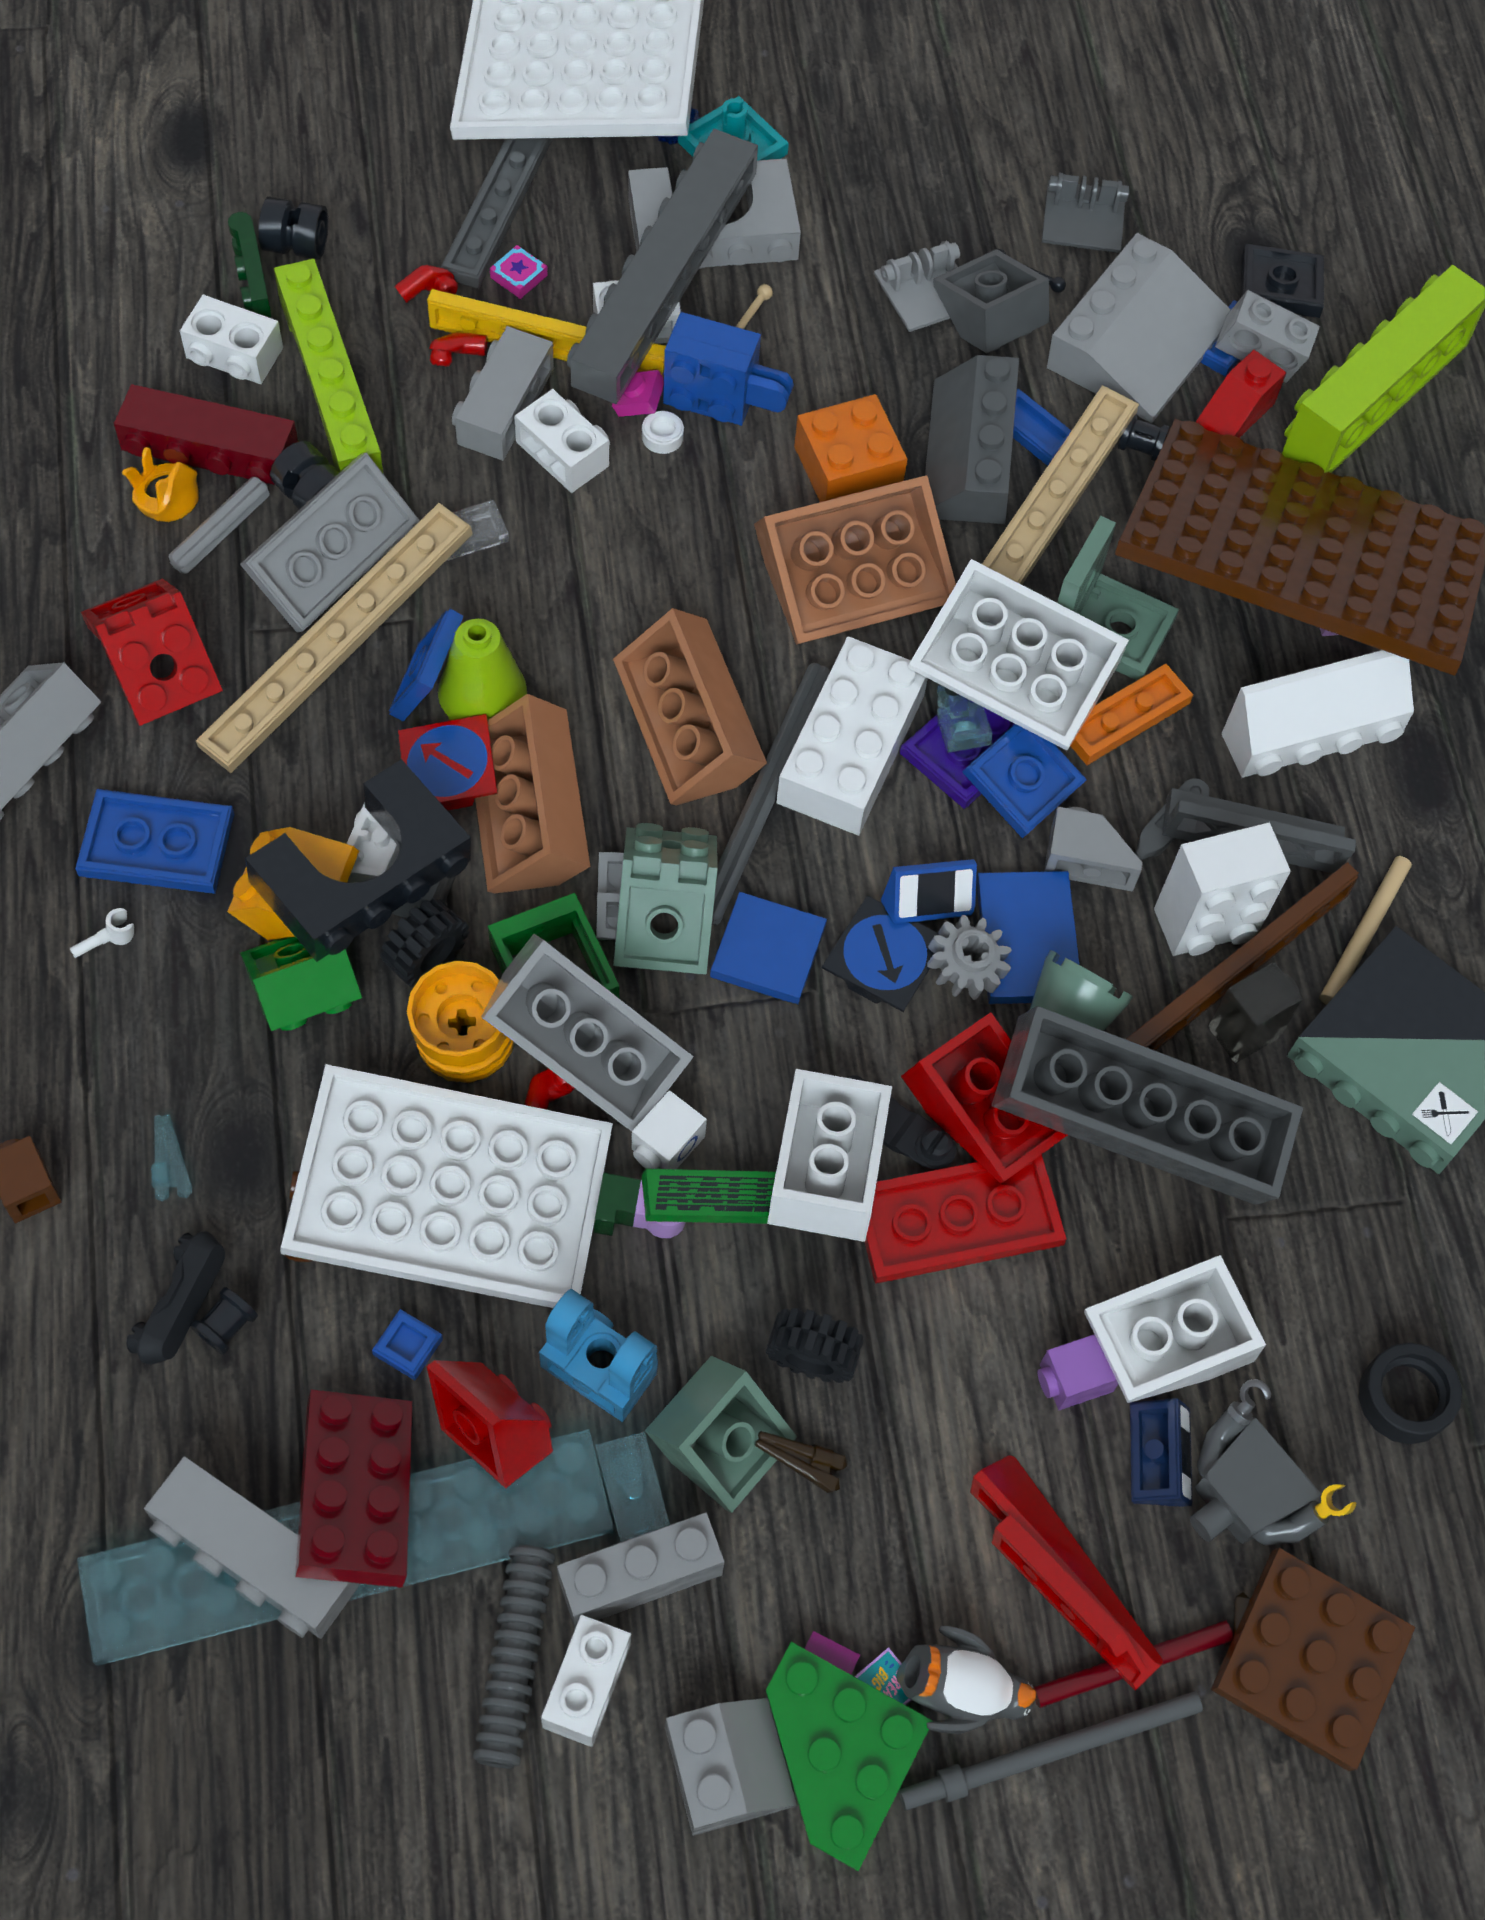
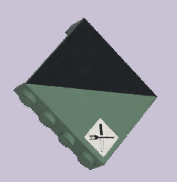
[1287,926,1485,1174]

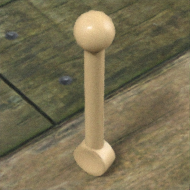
[736,284,773,329]

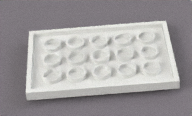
[281,1064,613,1308]

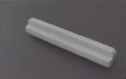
[169,476,270,574]

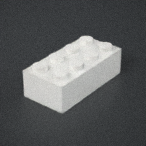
[776,636,928,836]

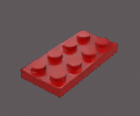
[864,1154,1067,1284]

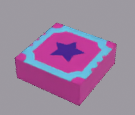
[490,245,548,299]

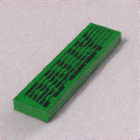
[641,1169,776,1224]

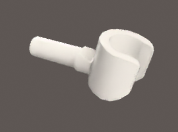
[70,908,134,958]

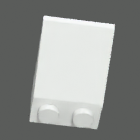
[1084,1255,1266,1403]

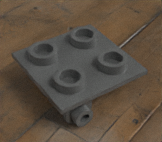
[1041,172,1129,253]

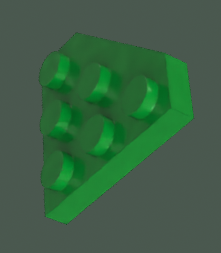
[766,1642,932,1871]

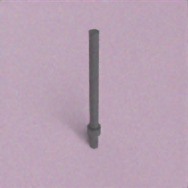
[898,1691,1203,1811]

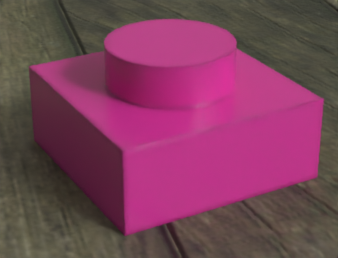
[612,370,664,417]

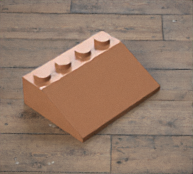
[754,475,956,645]

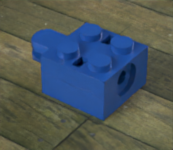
[663,312,794,426]

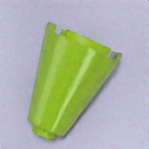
[438,619,527,721]

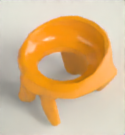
[122,447,199,522]

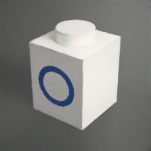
[632,1090,707,1169]

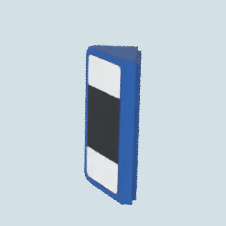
[881,859,977,924]

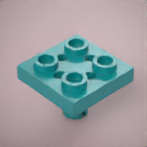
[678,96,789,161]

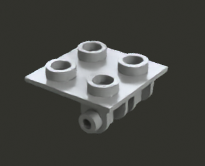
[874,241,960,332]

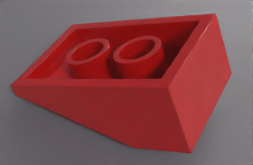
[901,1012,1068,1183]

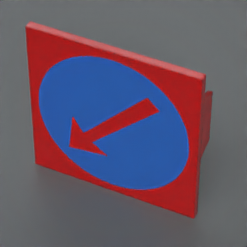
[398,714,498,811]

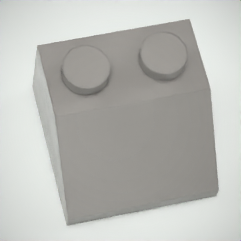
[665,1698,797,1836]

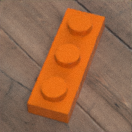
[1071,664,1193,765]

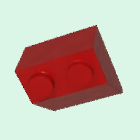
[426,1360,553,1489]

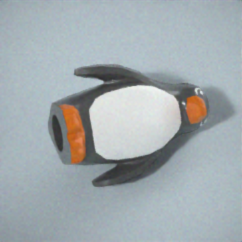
[896,1626,1036,1734]

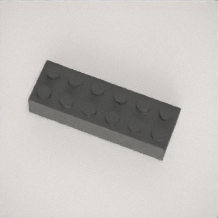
[992,1006,1303,1205]

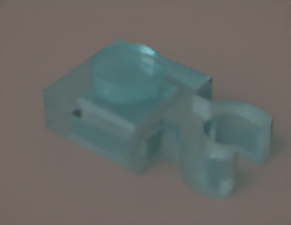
[937,685,992,753]

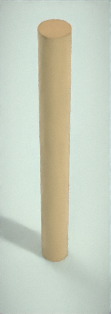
[1320,856,1412,1005]

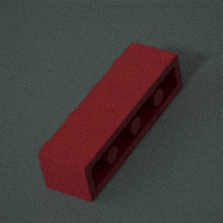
[114,384,298,485]

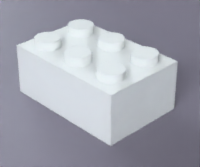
[1154,822,1291,956]
[767,1069,892,1242]

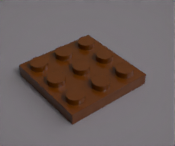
[1210,1548,1415,1771]

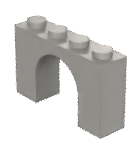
[628,158,801,269]

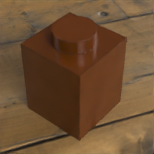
[0,1136,62,1224]

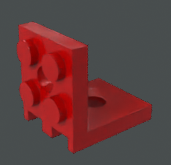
[81,578,223,726]

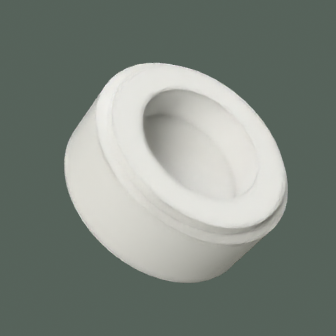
[642,411,684,454]

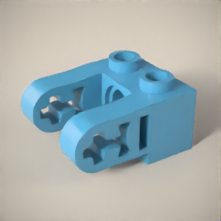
[539,1289,658,1423]

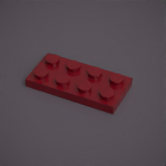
[295,1389,412,1588]

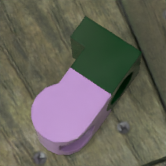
[593,1173,686,1238]

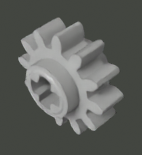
[927,915,1012,1000]

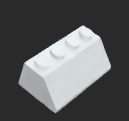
[1222,650,1414,778]

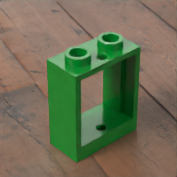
[488,893,619,998]

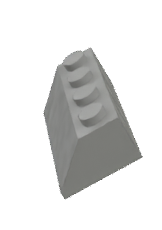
[0,663,101,820]
[481,934,694,1131]

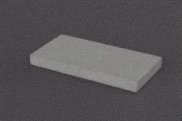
[240,453,420,633]

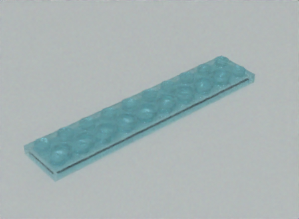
[77,1429,614,1666]

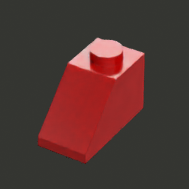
[1196,349,1287,438]

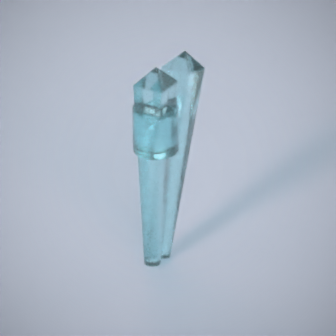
[151,1114,192,1202]

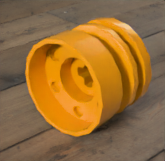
[407,961,514,1083]

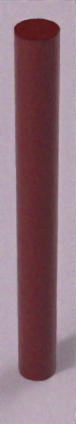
[1033,1620,1233,1708]

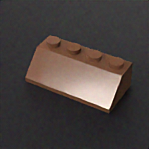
[613,608,767,806]
[475,694,591,894]

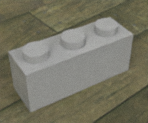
[452,326,554,461]
[557,1512,724,1628]

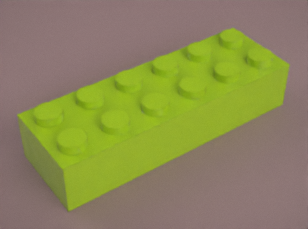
[1281,264,1485,473]

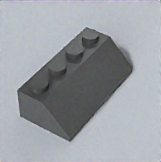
[925,355,1019,524]

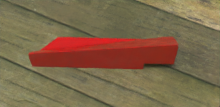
[970,1455,1163,1691]

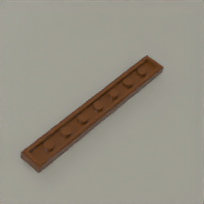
[1126,862,1359,1051]

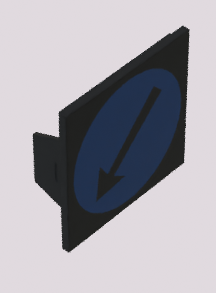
[822,895,939,1012]

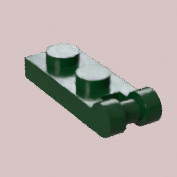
[228,212,272,319]

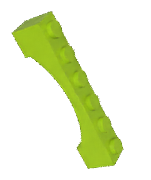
[274,258,383,473]

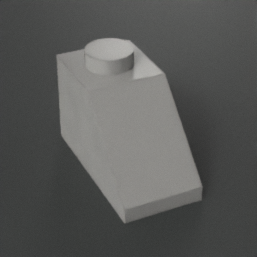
[1044,807,1142,892]

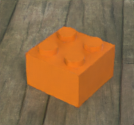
[794,394,907,502]

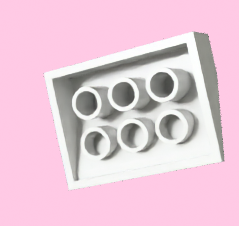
[908,559,1129,750]

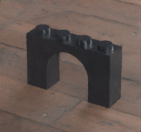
[245,759,471,962]

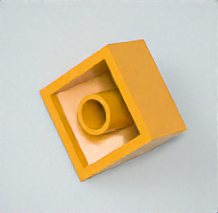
[227,827,359,940]

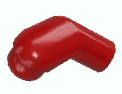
[394,265,458,303]
[429,332,488,367]
[524,1069,575,1110]

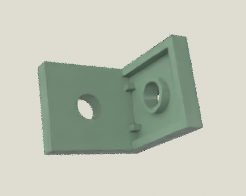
[1057,516,1179,680]
[613,823,718,975]

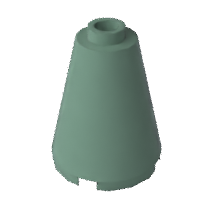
[1029,950,1133,1031]

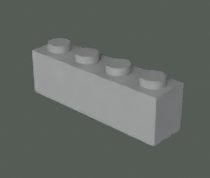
[144,1456,360,1639]

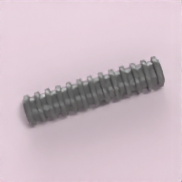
[473,1545,555,1769]

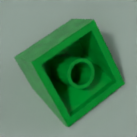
[240,936,362,1031]

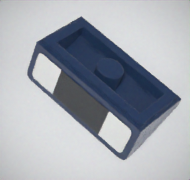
[1130,1398,1192,1507]

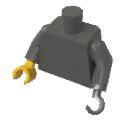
[1190,1379,1356,1545]

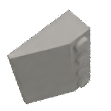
[1047,233,1231,423]

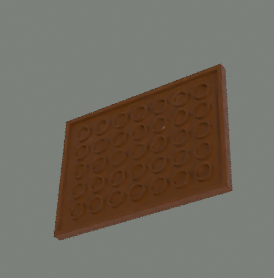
[1114,419,1485,676]

